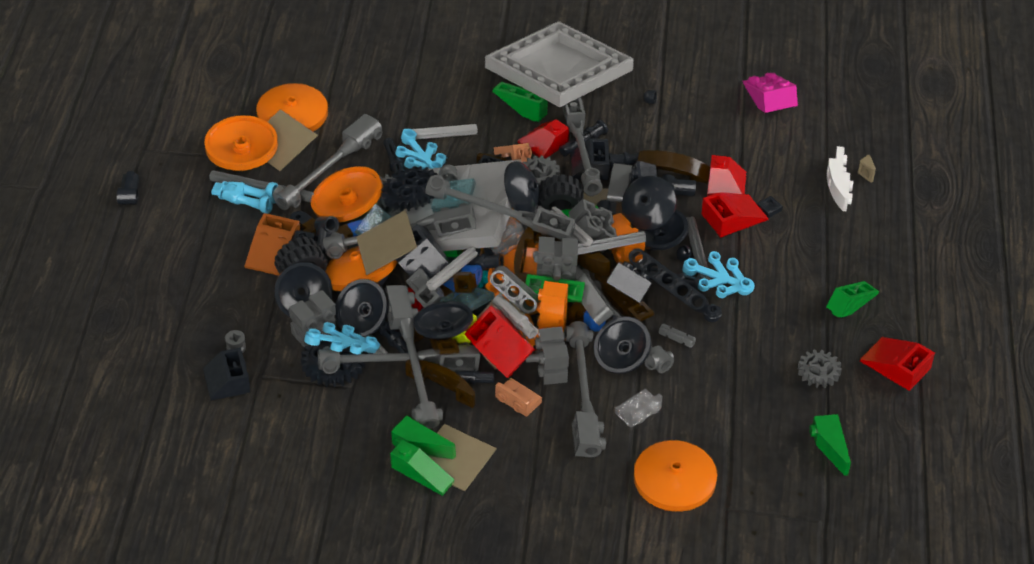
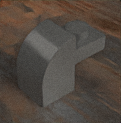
[405,268,444,308]

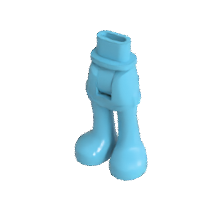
[211,181,278,214]

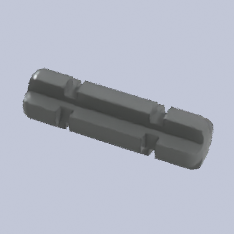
[659,324,696,348]

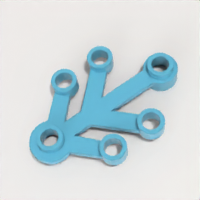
[395,129,447,169]
[682,251,755,298]
[304,322,380,354]

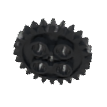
[381,166,438,212]
[301,335,365,387]

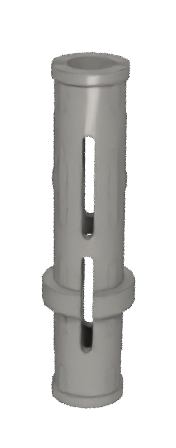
[492,294,538,339]

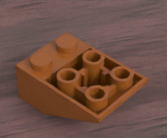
[245,213,300,276]

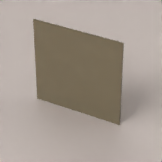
[267,109,318,171]
[356,210,417,275]
[429,424,497,491]

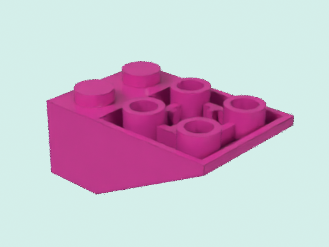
[743,73,798,113]

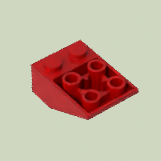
[701,192,768,238]
[465,305,535,378]
[860,337,935,391]

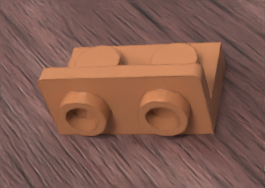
[494,143,532,162]
[495,378,542,417]

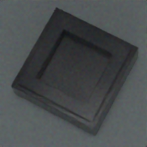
[757,196,783,218]

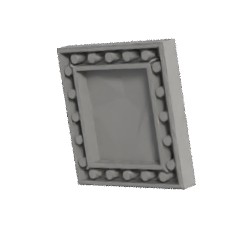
[485,21,633,107]
[403,160,522,251]

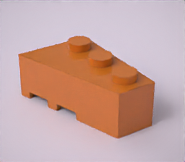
[608,213,645,265]
[537,281,568,333]

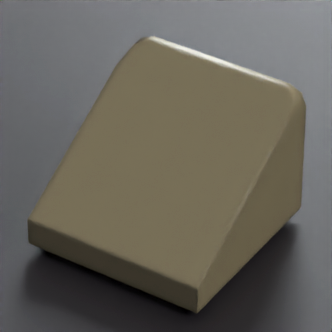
[858,155,876,183]

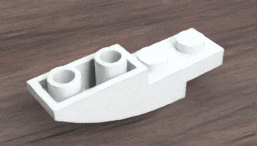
[827,146,853,211]

